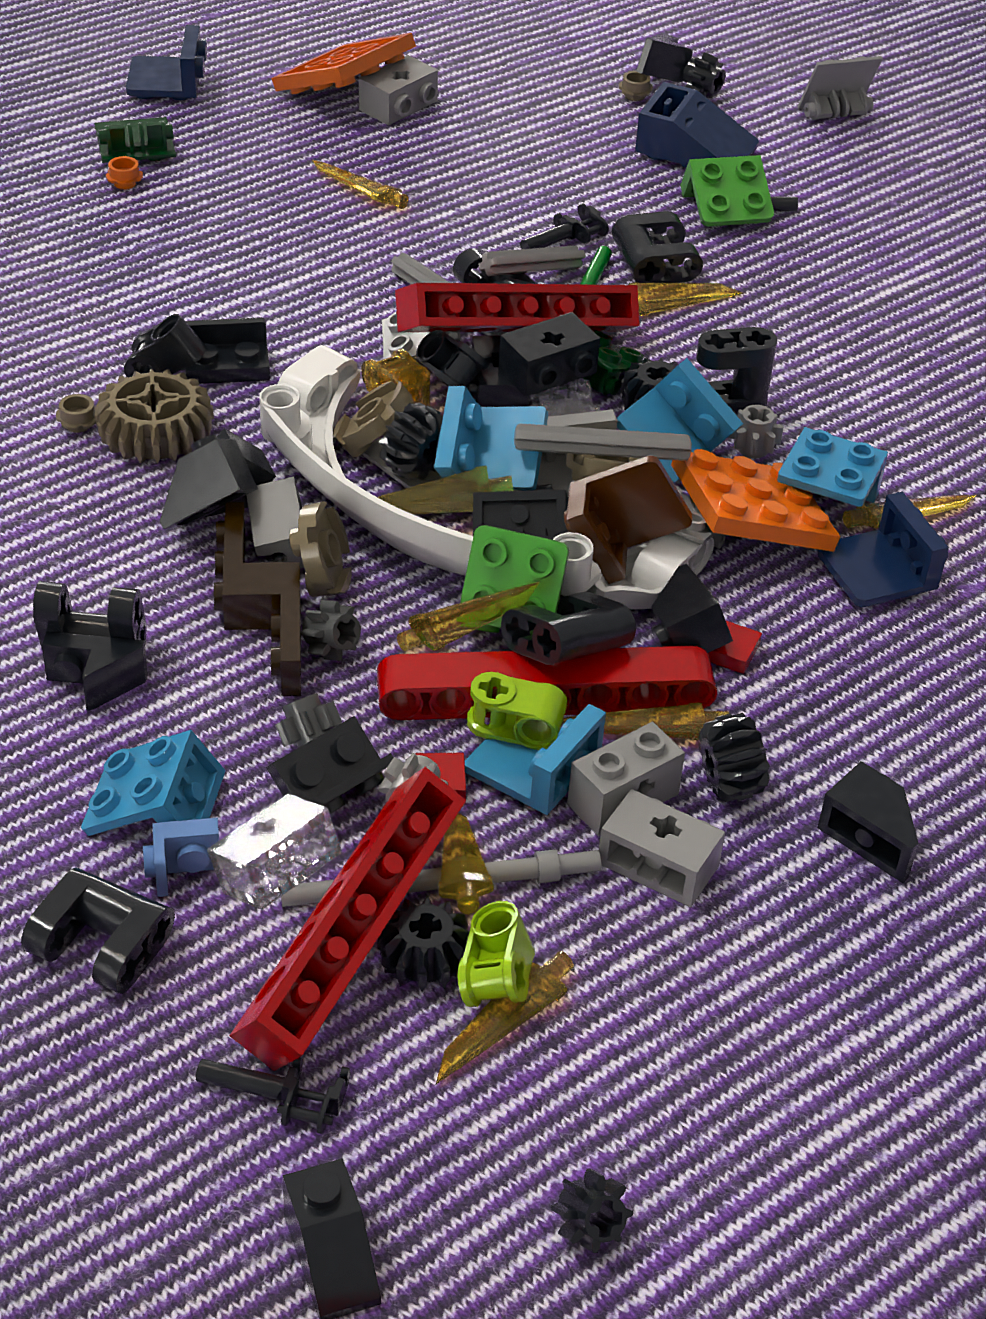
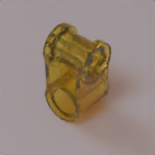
[361,348,430,406]

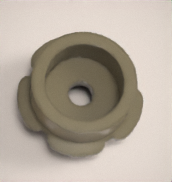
[619,71,653,101]
[56,394,97,433]

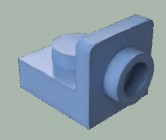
[143,818,221,897]

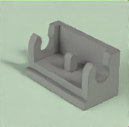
[246,476,304,568]

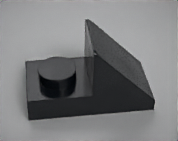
[636,34,693,82]
[42,631,148,711]

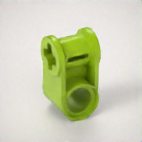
[467,672,567,750]
[458,901,535,1007]

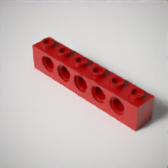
[395,283,640,332]
[229,766,466,1071]

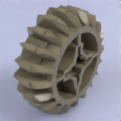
[95,369,214,464]

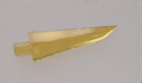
[311,159,409,209]
[628,282,744,316]
[377,465,514,514]
[843,495,976,529]
[397,582,540,651]
[562,703,729,740]
[438,813,494,915]
[435,951,574,1085]

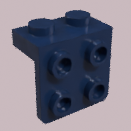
[126,25,207,100]
[817,491,949,607]

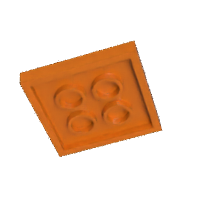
[271,33,416,95]
[671,449,841,552]

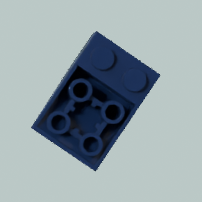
[635,82,760,168]

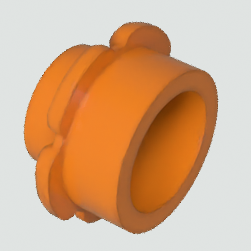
[106,156,143,189]

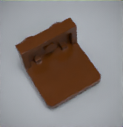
[564,456,692,584]

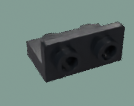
[185,317,270,384]
[473,490,567,540]
[266,716,394,821]

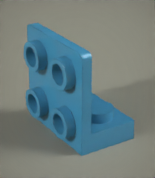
[617,358,744,483]
[434,386,548,491]
[777,427,888,507]
[464,704,606,815]
[81,730,226,836]

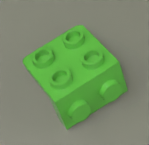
[680,155,774,227]
[457,525,569,635]

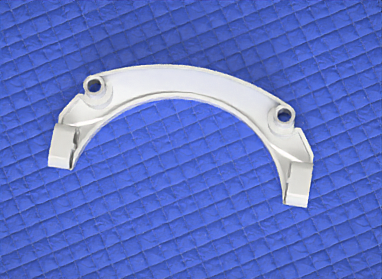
[259,345,714,609]

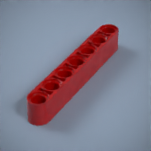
[376,646,718,720]

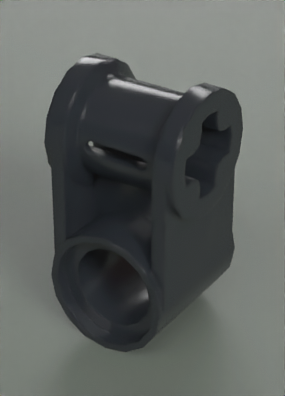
[124,314,207,378]
[416,329,490,388]

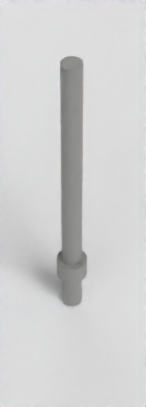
[280,849,602,907]

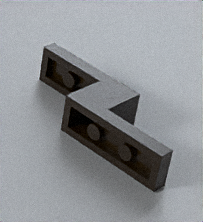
[214,502,301,696]

